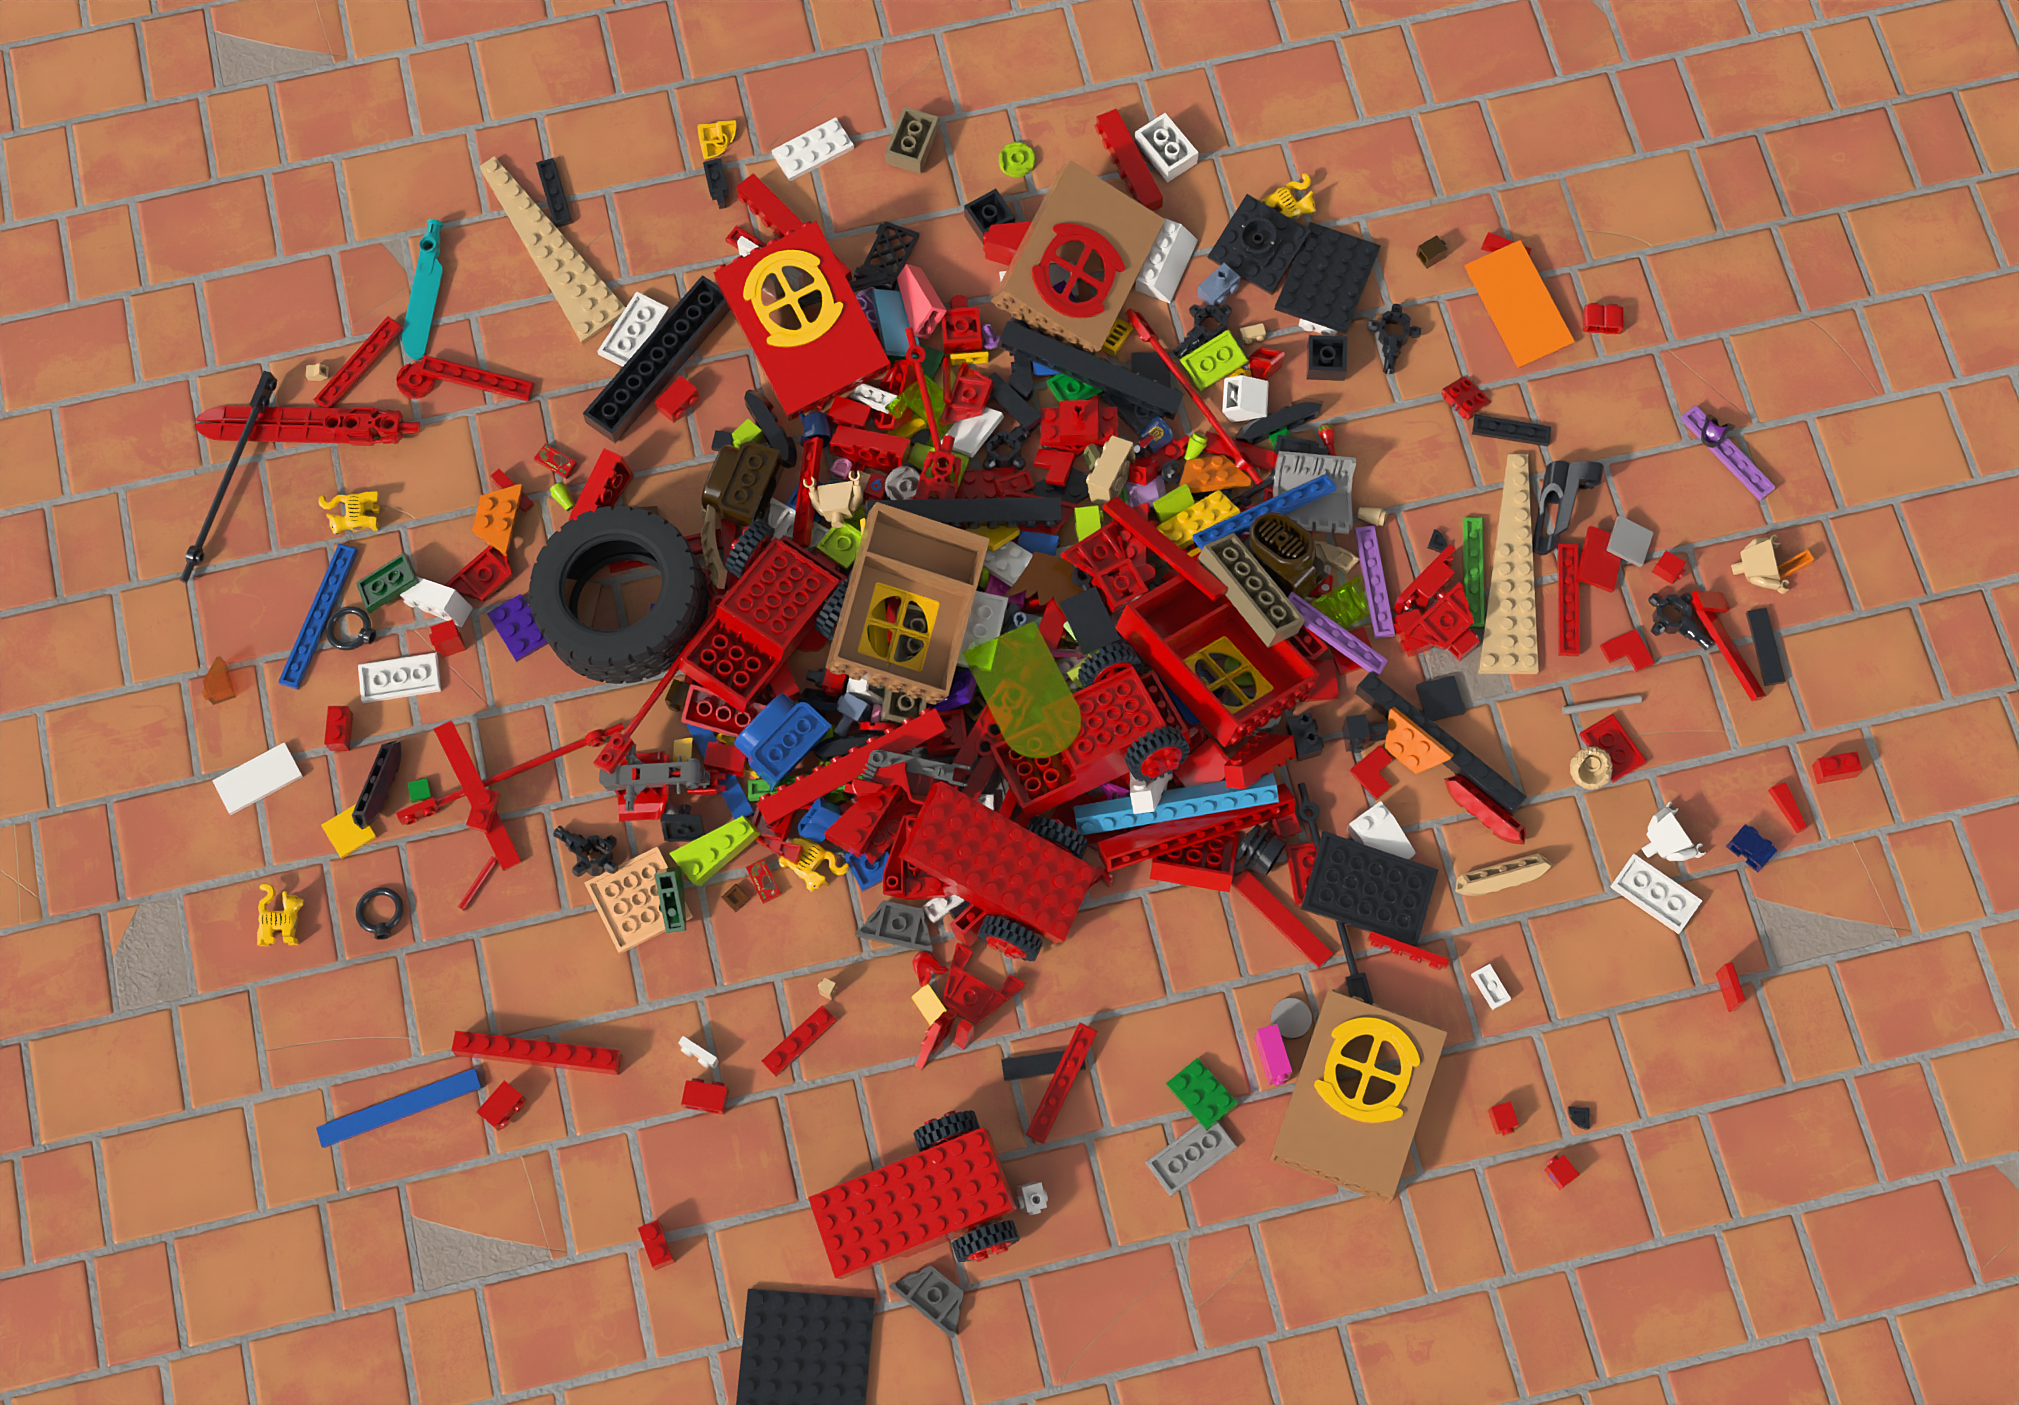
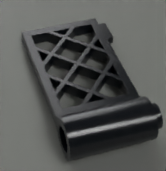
[854,221,919,291]

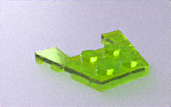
[885,375,947,447]

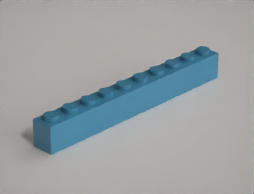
[1073,773,1279,835]

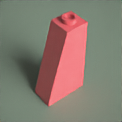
[897,264,947,339]

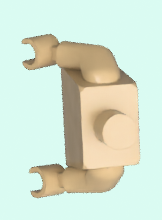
[803,471,863,528]
[1731,535,1789,594]

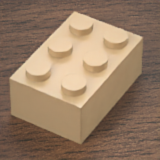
[1086,436,1136,506]

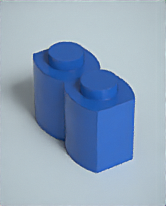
[798,798,842,844]

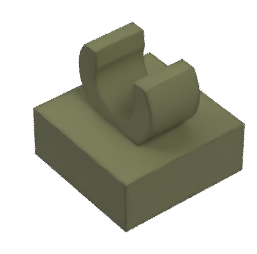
[1081,443,1103,471]

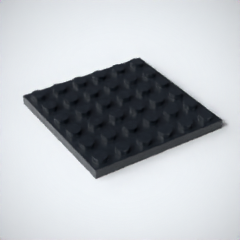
[736,1289,875,1405]

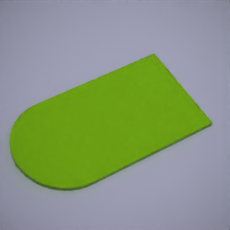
[962,621,1081,758]

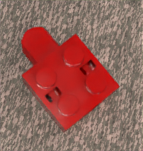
[941,295,982,354]
[1091,558,1155,615]
[915,709,967,759]

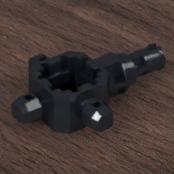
[1173,304,1232,359]
[1367,304,1421,374]
[982,422,1041,471]
[1648,592,1714,651]
[553,825,619,877]

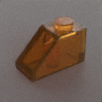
[202,656,236,705]

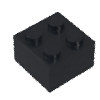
[964,189,1015,245]
[1306,335,1347,381]

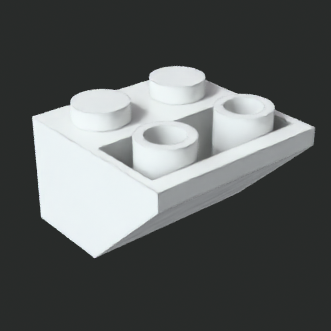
[1222,375,1269,422]

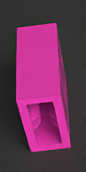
[1254,1024,1292,1086]

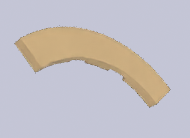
[701,505,727,589]
[1314,540,1360,575]

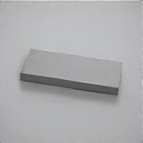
[1145,1122,1237,1197]

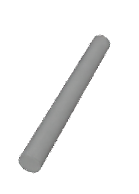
[1562,695,1642,715]

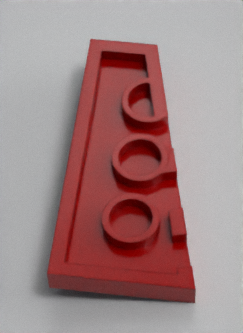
[1112,502,1150,568]
[864,797,923,866]

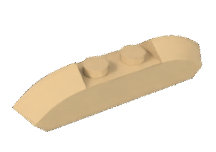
[1455,853,1553,896]

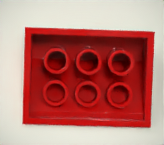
[1149,822,1239,893]

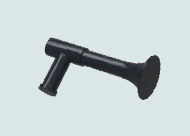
[1231,467,1275,507]

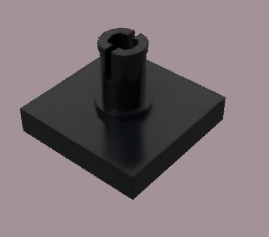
[798,688,844,719]
[660,804,705,842]

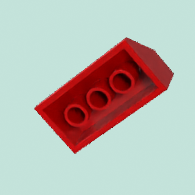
[681,681,770,738]

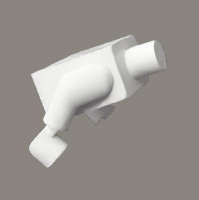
[1641,802,1706,861]

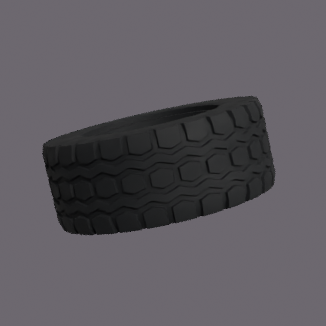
[529,506,708,684]

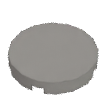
[885,466,920,500]
[1271,998,1312,1039]

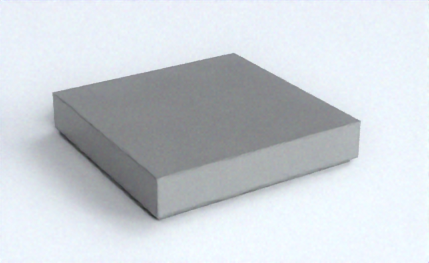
[1606,516,1653,567]

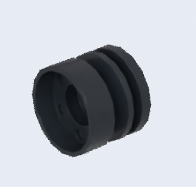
[1235,824,1287,878]

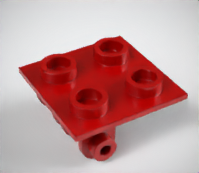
[1441,376,1491,420]

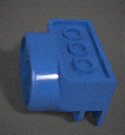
[734,693,832,792]

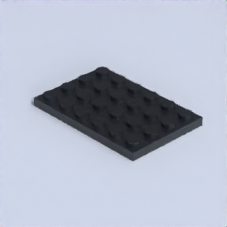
[1274,222,1381,334]
[1300,831,1438,947]

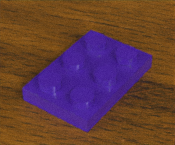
[487,594,548,662]
[926,666,981,712]

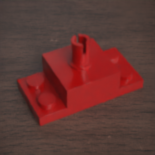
[1041,400,1118,446]
[1393,544,1456,615]

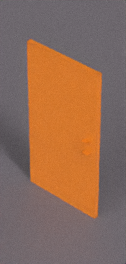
[1464,240,1575,368]

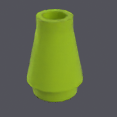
[1184,432,1208,460]
[550,482,575,511]

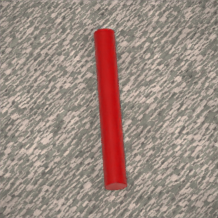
[943,357,951,404]
[458,856,498,911]

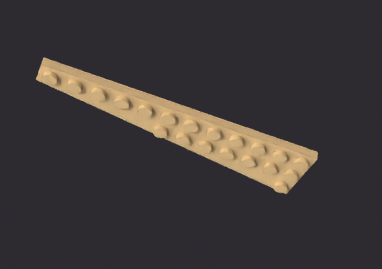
[479,156,625,345]
[1478,454,1539,674]

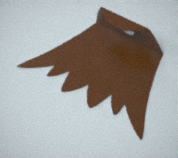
[1003,551,1084,611]

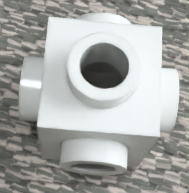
[1016,1182,1048,1215]

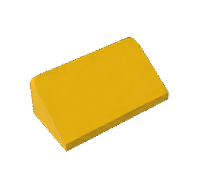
[950,350,989,366]
[887,414,926,440]
[672,738,694,772]
[911,984,946,1026]

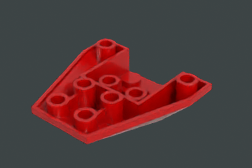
[883,815,955,900]

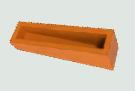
[1778,549,1814,581]

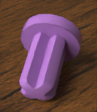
[981,324,1000,350]

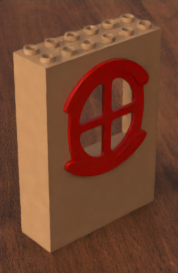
[991,160,1165,355]

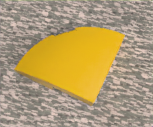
[697,120,736,160]

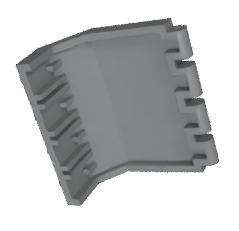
[1273,451,1356,534]

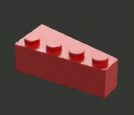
[830,425,910,474]
[568,448,634,521]
[1224,731,1296,789]
[824,785,902,859]

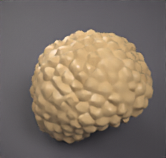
[1570,746,1612,790]

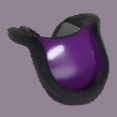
[1701,414,1735,448]

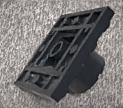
[1207,194,1311,295]

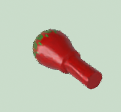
[1318,423,1336,456]

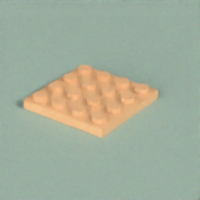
[585,847,693,954]

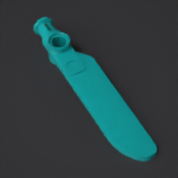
[402,219,444,360]

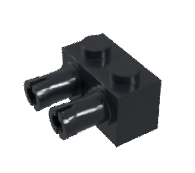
[1286,712,1324,762]
[1342,714,1388,753]

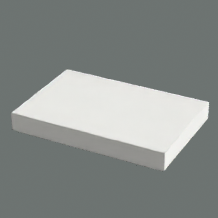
[941,407,1004,458]

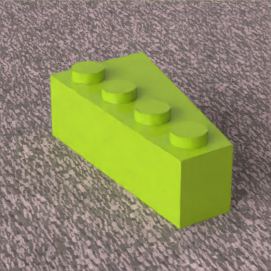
[1073,505,1104,587]
[669,816,761,887]

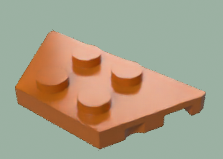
[1179,455,1251,493]
[472,484,523,556]
[1385,707,1454,774]

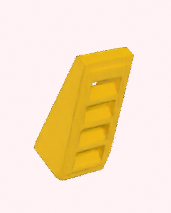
[1101,318,1134,357]

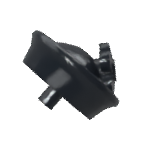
[1161,460,1184,484]

